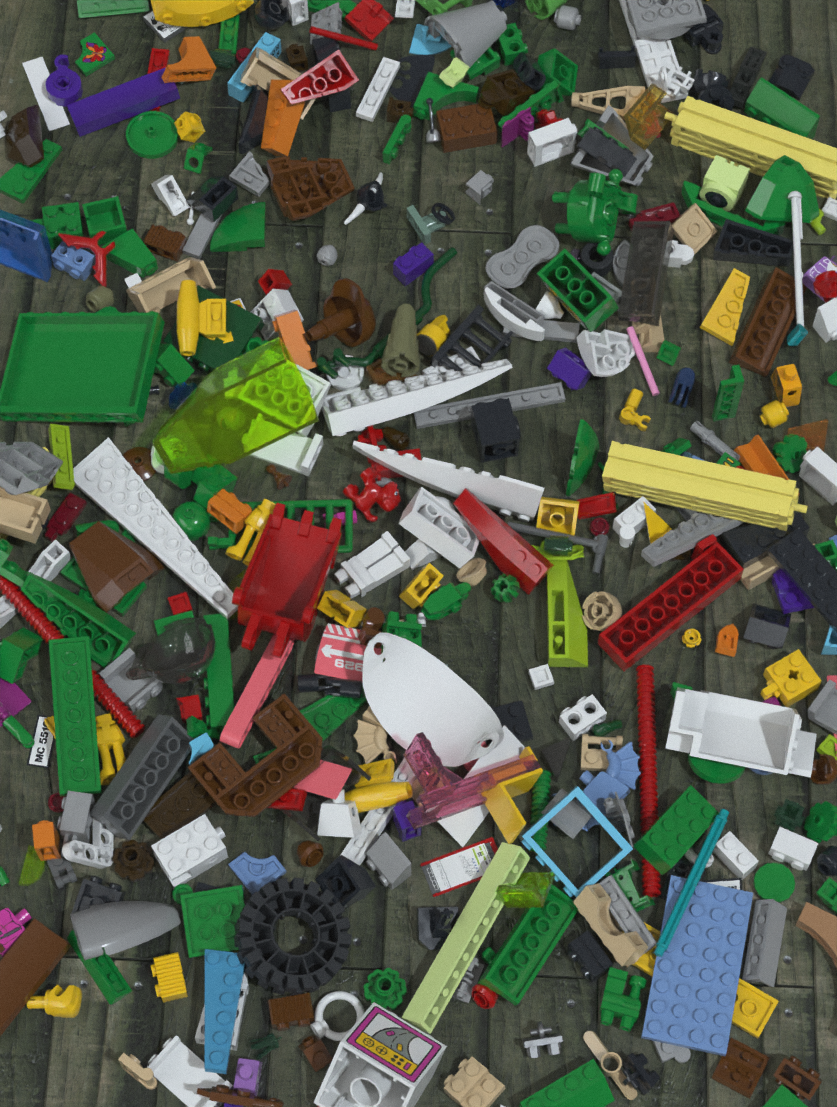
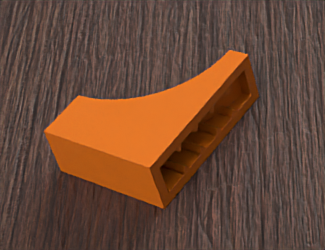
[161,36,216,83]

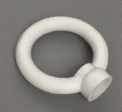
[311,991,365,1041]

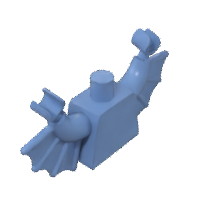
[549,740,641,831]

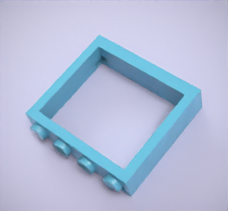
[521,786,633,898]

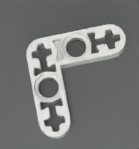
[62,816,113,869]

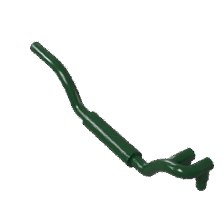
[316,247,457,379]

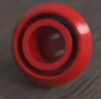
[471,984,499,1009]

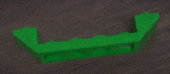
[681,180,786,236]
[0,539,96,605]

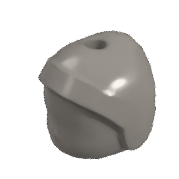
[317,245,338,266]

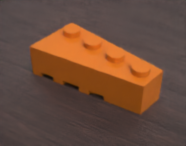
[261,79,305,157]

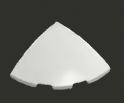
[576,329,635,377]

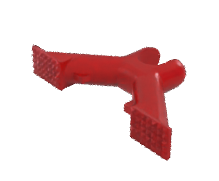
[58,231,115,288]

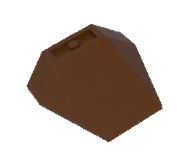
[69,521,165,613]

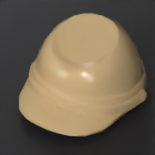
[456,558,487,587]

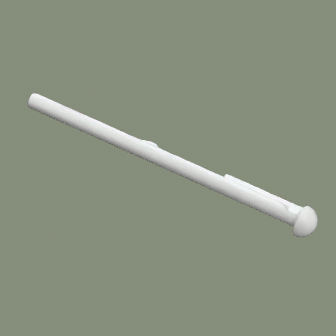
[788,191,804,327]

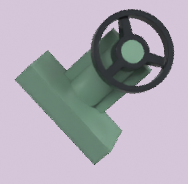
[407,203,455,245]

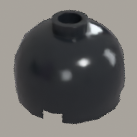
[253,0,289,30]
[693,69,729,95]

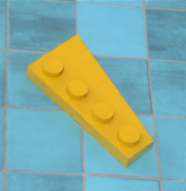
[700,268,750,346]

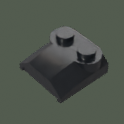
[769,55,815,100]

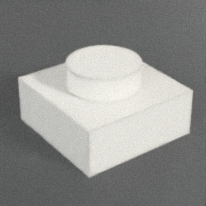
[528,664,554,690]

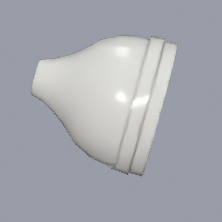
[536,291,564,320]

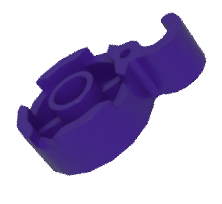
[45,54,83,107]

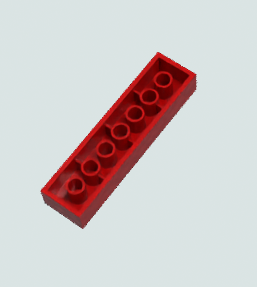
[598,542,744,672]

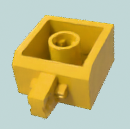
[760,649,821,707]

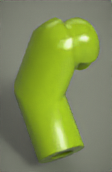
[809,209,826,235]

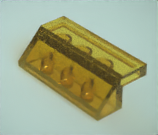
[624,83,674,150]

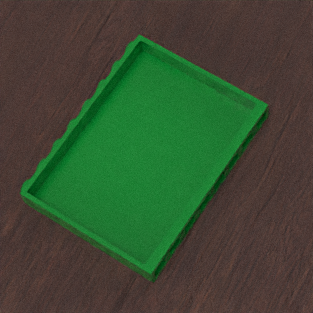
[0,311,165,423]

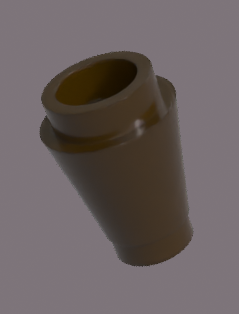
[382,426,410,451]

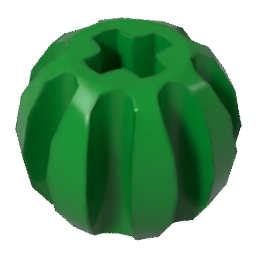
[491,574,520,603]

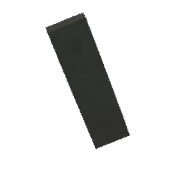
[730,46,767,108]

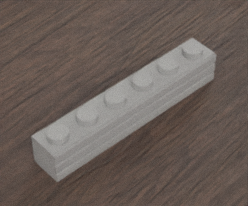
[483,281,545,326]

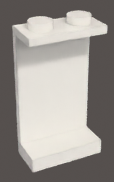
[243,413,323,476]
[147,1035,234,1107]

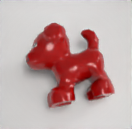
[342,467,401,523]

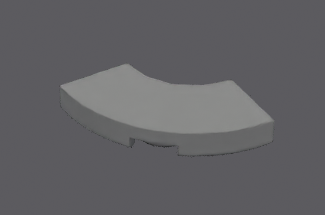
[612,240,637,287]

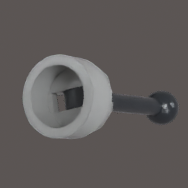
[426,98,441,143]

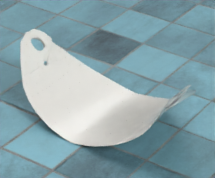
[362,633,504,767]

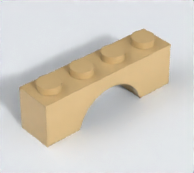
[573,884,648,966]

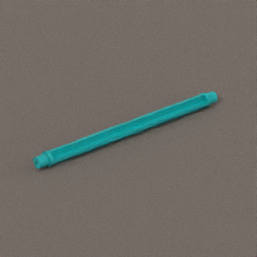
[654,809,729,957]

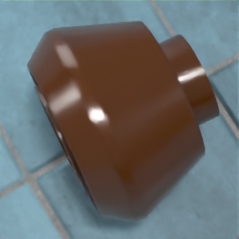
[297,840,324,867]

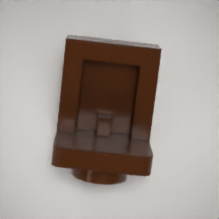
[298,1035,333,1072]

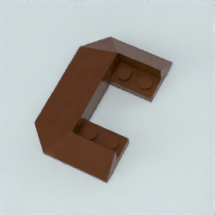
[188,693,323,817]

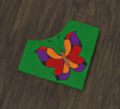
[75,32,115,77]

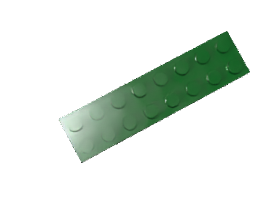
[49,636,101,797]

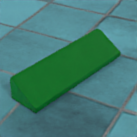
[67,930,132,1005]

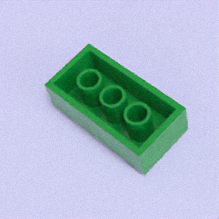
[633,785,719,875]

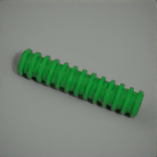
[530,770,552,852]

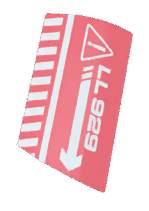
[314,623,382,683]

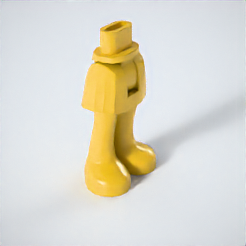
[225,499,276,566]
[96,714,126,785]

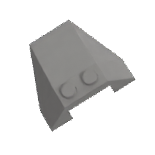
[0,442,63,495]

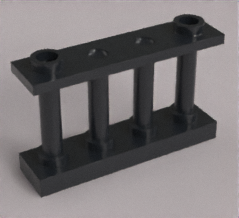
[429,304,513,371]

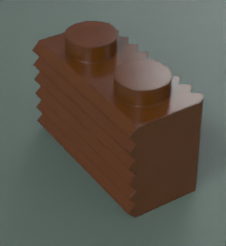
[143,224,186,262]
[268,993,315,1031]

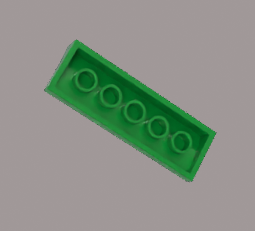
[478,881,578,1006]

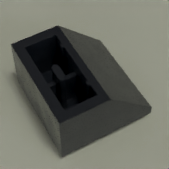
[187,176,239,222]

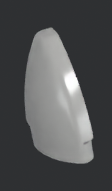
[70,901,181,960]

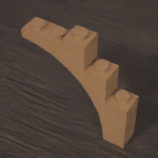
[795,902,837,968]

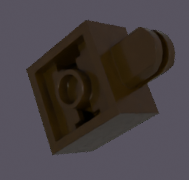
[478,69,535,116]

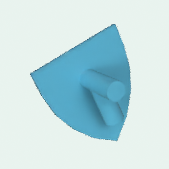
[409,24,452,55]

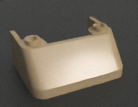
[241,47,316,120]
[126,257,216,313]

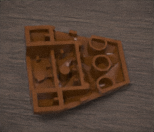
[267,156,355,221]

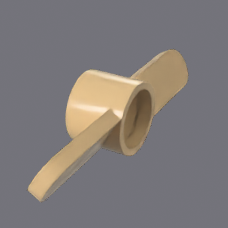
[583,1031,637,1100]

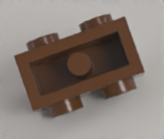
[773,1055,822,1100]

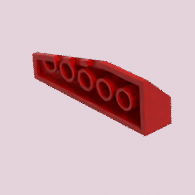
[453,488,554,595]

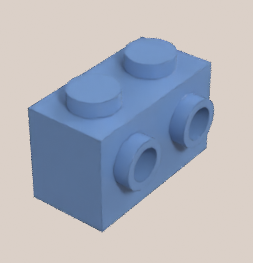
[51,241,95,281]

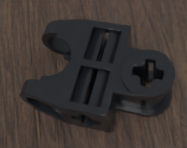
[683,4,724,54]

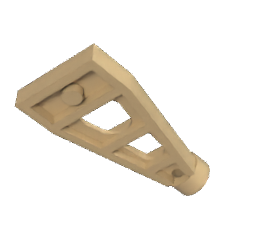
[572,86,645,121]

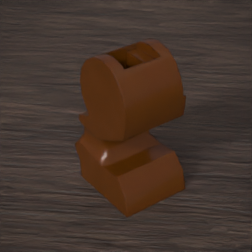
[358,607,384,649]

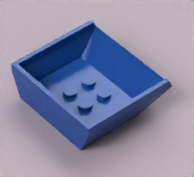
[0,210,52,282]

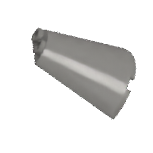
[424,0,507,68]
[570,105,654,187]

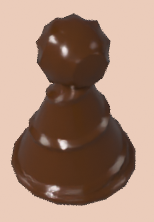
[266,464,292,490]

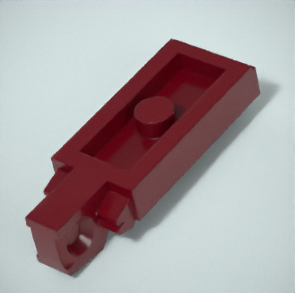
[628,202,680,231]
[45,492,87,543]

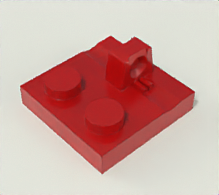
[344,0,394,42]

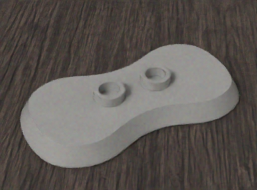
[486,225,559,289]

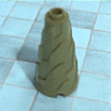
[381,304,420,377]

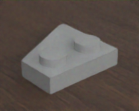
[229,151,270,197]

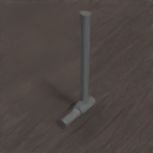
[507,522,608,574]

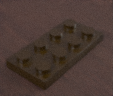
[143,772,216,840]

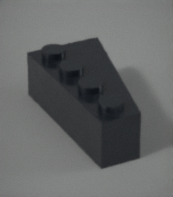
[713,219,794,267]
[720,512,810,569]

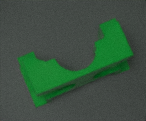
[605,859,655,913]

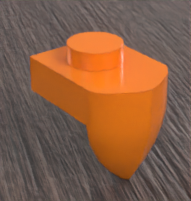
[715,624,739,657]

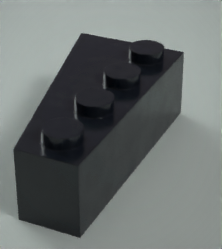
[312,37,352,113]

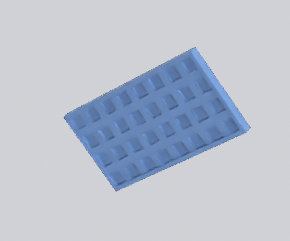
[641,875,753,1056]

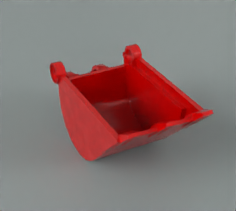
[232,502,342,658]

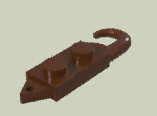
[197,1084,284,1107]

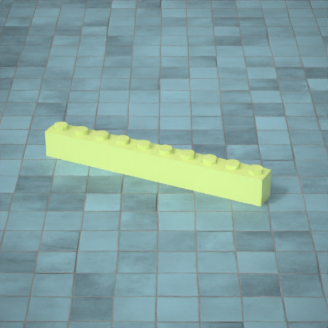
[401,842,530,1034]

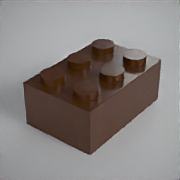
[436,104,497,153]

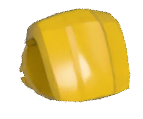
[27,985,82,1018]

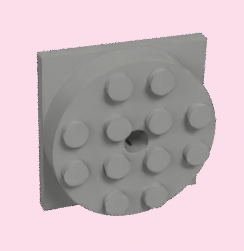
[626,0,707,40]

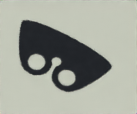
[389,55,435,107]

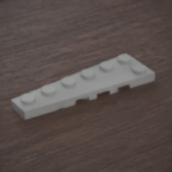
[641,512,744,567]

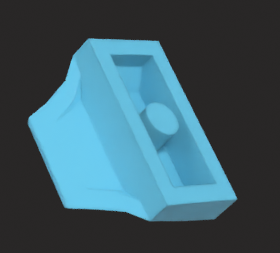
[189,732,214,766]

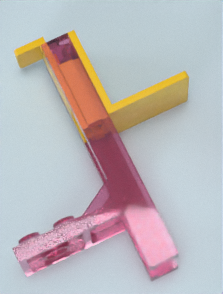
[403,732,543,844]

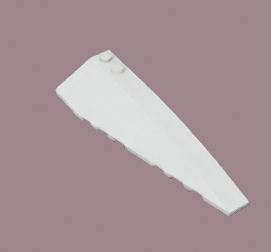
[321,359,512,436]
[353,441,544,522]

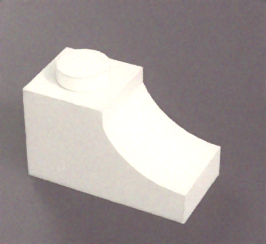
[151,175,190,216]

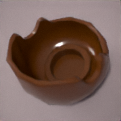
[811,754,837,785]

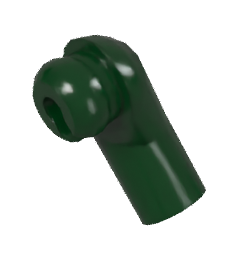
[592,719,622,737]

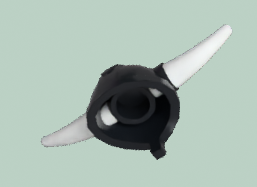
[344,172,387,225]

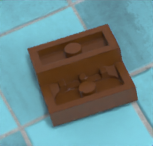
[712,1037,770,1099]

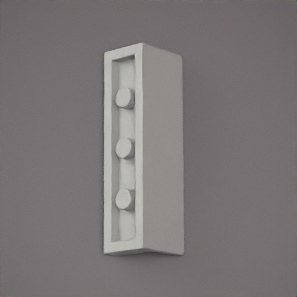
[742,899,787,987]

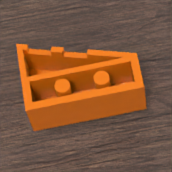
[272,309,317,370]

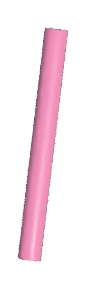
[626,326,659,396]

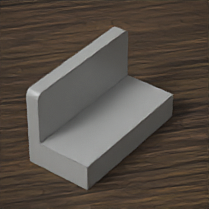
[541,789,592,839]

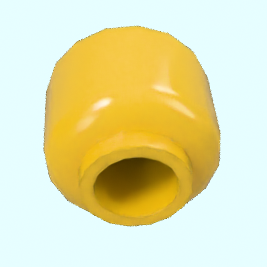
[760,400,789,428]

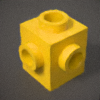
[174,112,205,143]

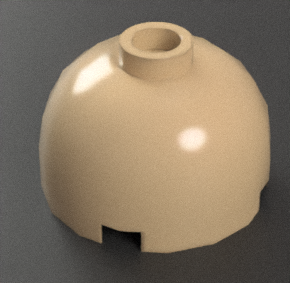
[582,591,622,631]

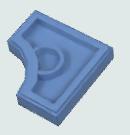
[228,852,287,895]

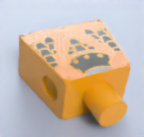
[771,364,802,407]

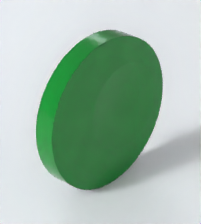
[126,111,179,159]
[688,753,746,784]

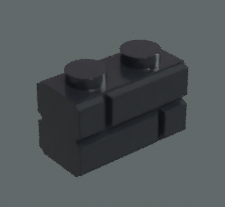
[567,930,614,982]

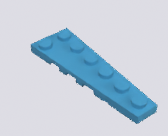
[204,949,246,1074]

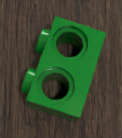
[496,23,528,66]

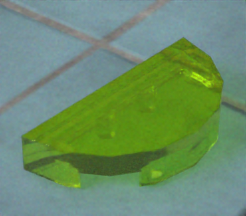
[19,845,45,886]

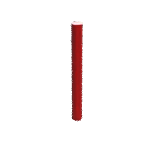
[309,26,378,51]

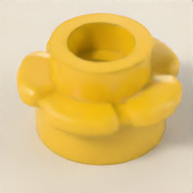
[682,629,701,648]

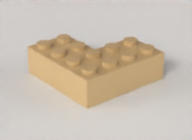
[0,486,51,544]

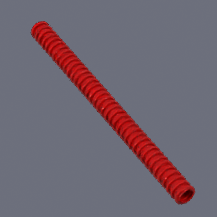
[0,575,145,738]
[636,665,661,897]

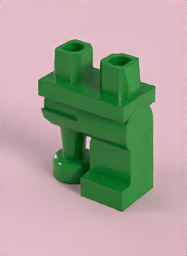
[599,967,647,1032]

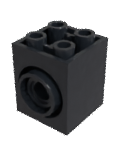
[471,398,521,463]

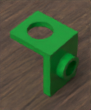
[184,142,212,174]

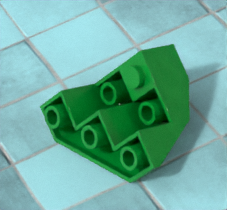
[745,155,820,223]

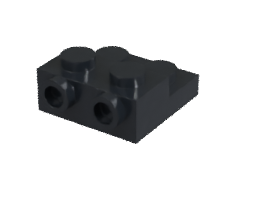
[70,875,126,918]

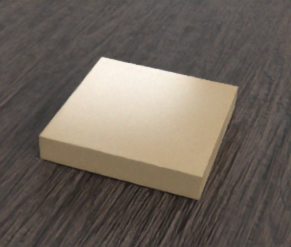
[669,203,718,254]

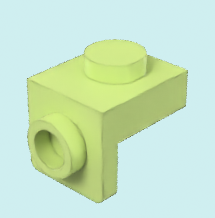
[439,57,469,88]

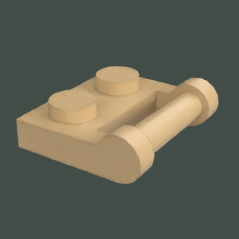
[581,733,623,772]
[118,1053,157,1090]

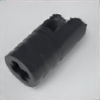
[297,674,334,693]
[325,677,362,699]

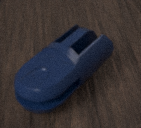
[668,367,695,408]

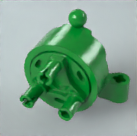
[552,169,638,256]

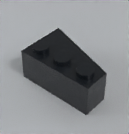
[577,127,637,177]

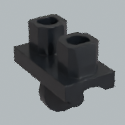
[622,1053,660,1096]

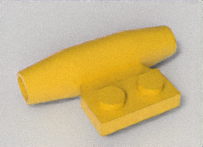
[176,280,226,356]
[345,758,413,813]

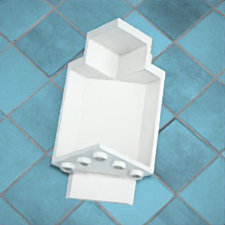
[666,687,816,778]

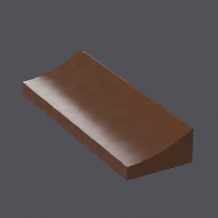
[728,267,807,377]
[0,918,71,1036]

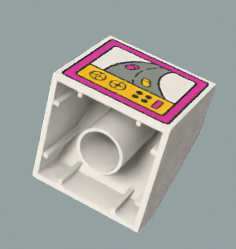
[314,1002,447,1107]

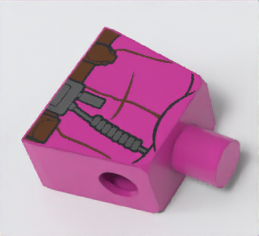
[0,908,32,957]

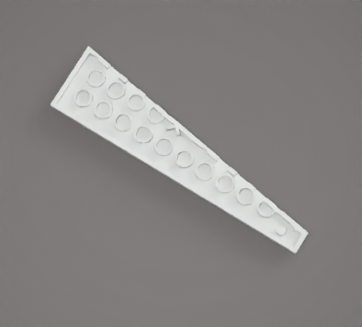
[73,437,238,619]

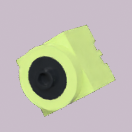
[699,155,750,211]

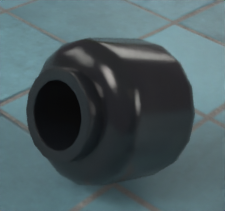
[817,846,837,876]

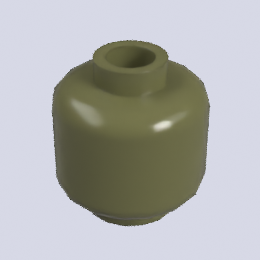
[86,285,114,312]

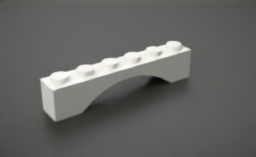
[0,540,71,629]

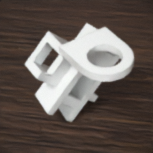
[659,65,695,99]

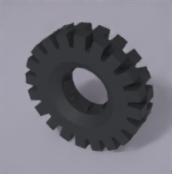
[234,878,351,996]

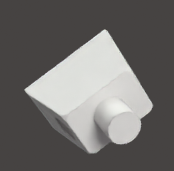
[317,789,362,838]

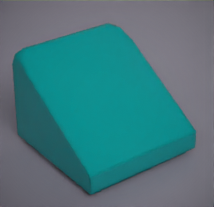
[787,324,808,346]

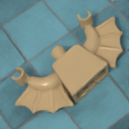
[353,706,397,764]

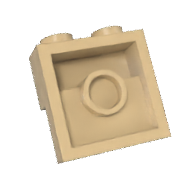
[444,1057,506,1107]

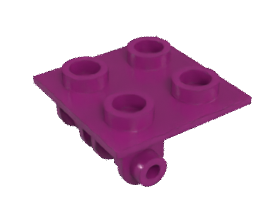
[501,107,534,148]
[0,678,32,727]

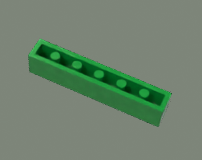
[200,614,235,733]

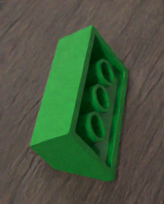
[744,77,820,139]
[519,1059,615,1107]

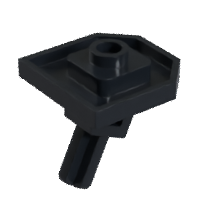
[416,907,459,950]

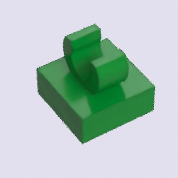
[656,340,681,366]

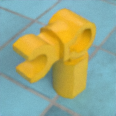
[619,388,651,431]

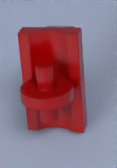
[535,109,563,129]
[357,425,387,464]

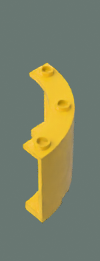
[151,0,254,27]

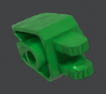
[421,582,471,620]

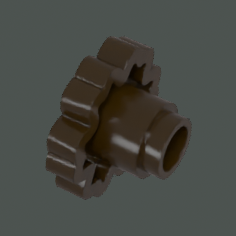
[112,840,155,883]

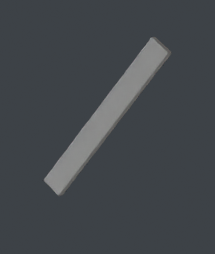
[413,382,566,429]

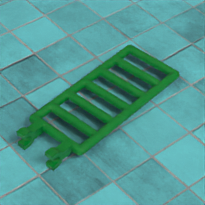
[208,499,353,555]

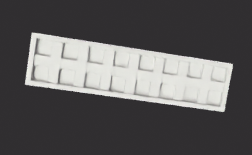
[619,0,688,105]

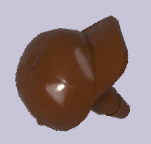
[306,278,376,347]

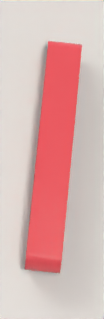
[220,634,294,749]

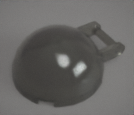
[126,617,216,685]

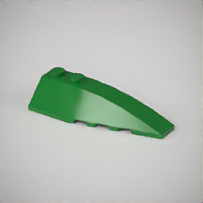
[21,573,136,668]

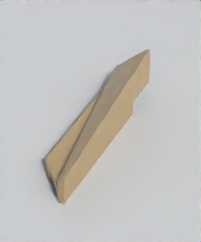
[630,264,664,352]

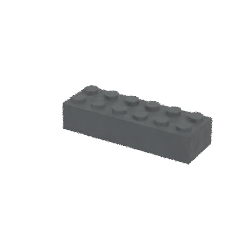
[90,714,194,840]

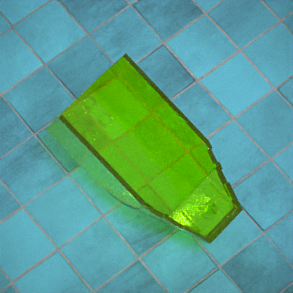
[152,337,319,474]

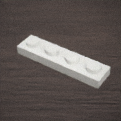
[356,57,400,122]

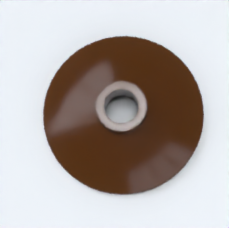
[123,447,156,482]

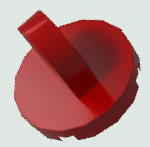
[813,270,837,303]

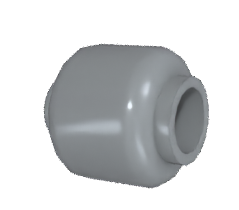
[554,5,581,30]

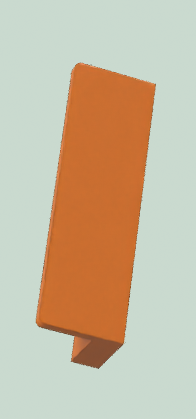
[734,435,799,496]

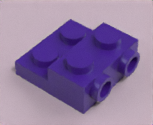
[772,569,815,614]

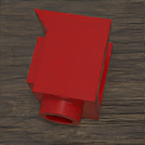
[176,694,203,727]

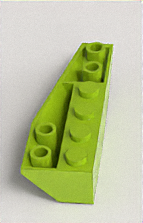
[547,560,588,667]

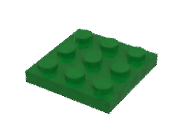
[180,885,246,958]

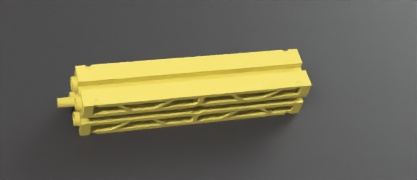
[664,96,837,200]
[602,441,808,531]

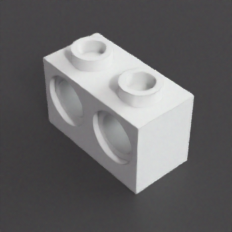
[559,694,607,741]

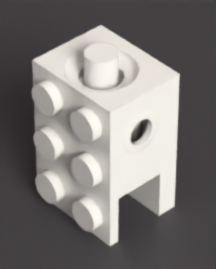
[151,814,228,888]

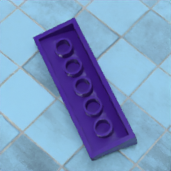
[67,67,180,137]

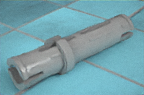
[690,421,740,461]

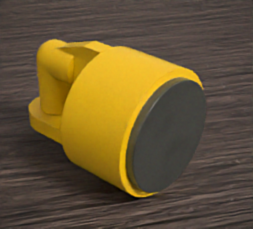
[417,315,451,356]

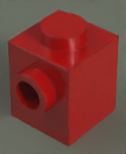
[258,269,292,295]

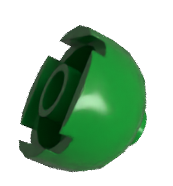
[172,501,210,541]

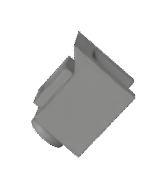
[466,170,494,205]

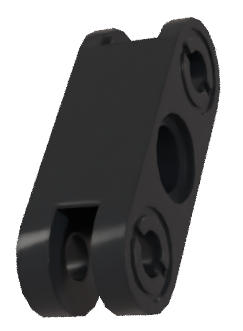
[513,52,546,91]

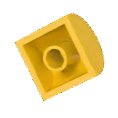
[536,497,579,536]

